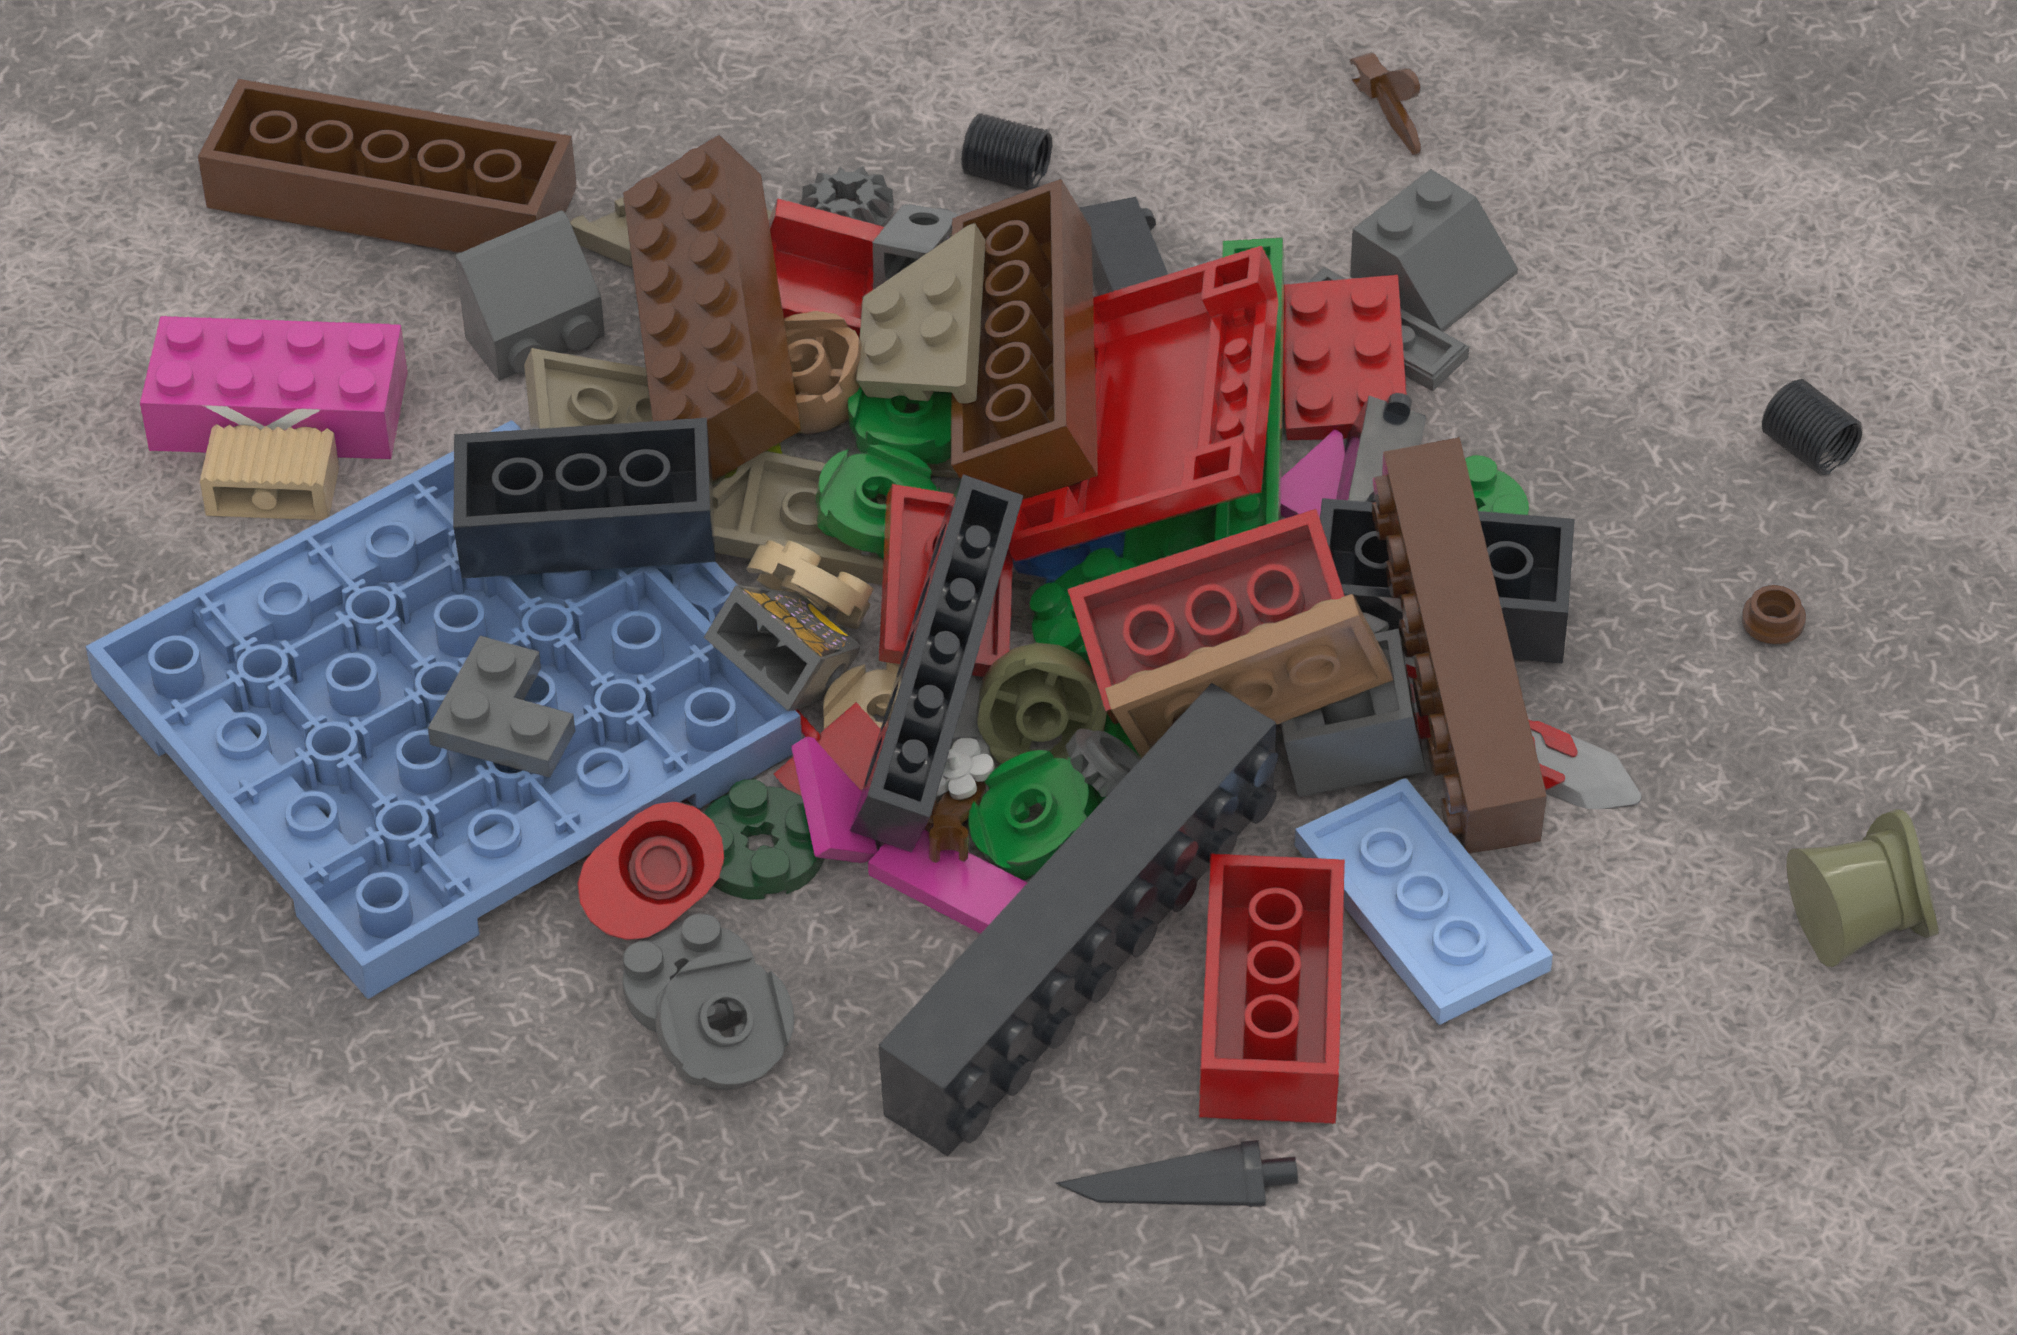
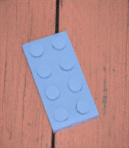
[1295,777,1553,1025]

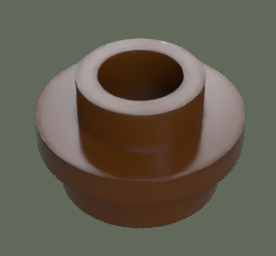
[1742,585,1806,644]

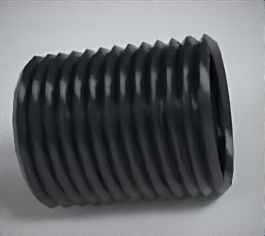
[961,113,1052,190]
[1761,379,1863,476]

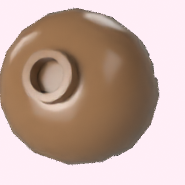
[784,311,862,435]

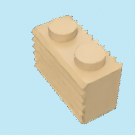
[200,424,339,520]

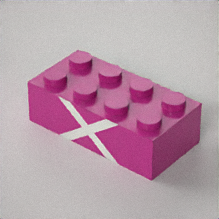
[140,316,408,459]

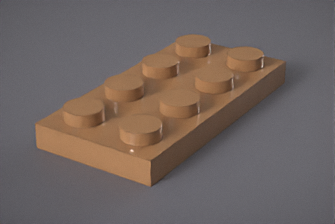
[1105,594,1394,758]

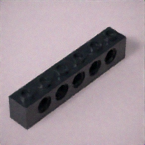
[850,475,1023,852]

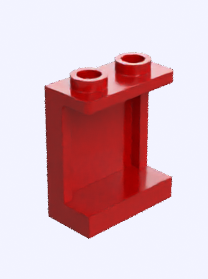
[768,198,884,340]

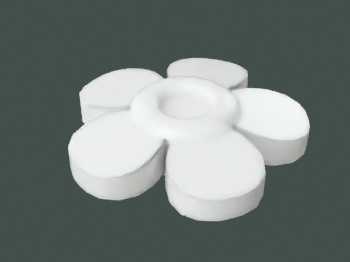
[937,737,995,800]

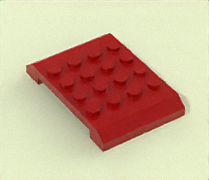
[1008,246,1279,561]

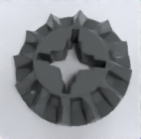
[799,166,894,226]
[1066,729,1141,797]

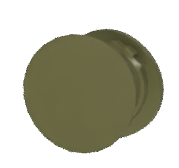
[1786,809,1939,967]

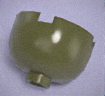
[976,643,1107,764]

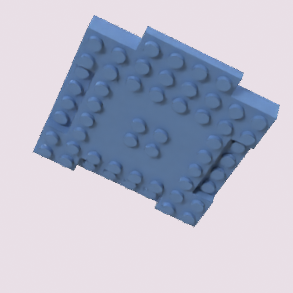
[85,420,802,999]

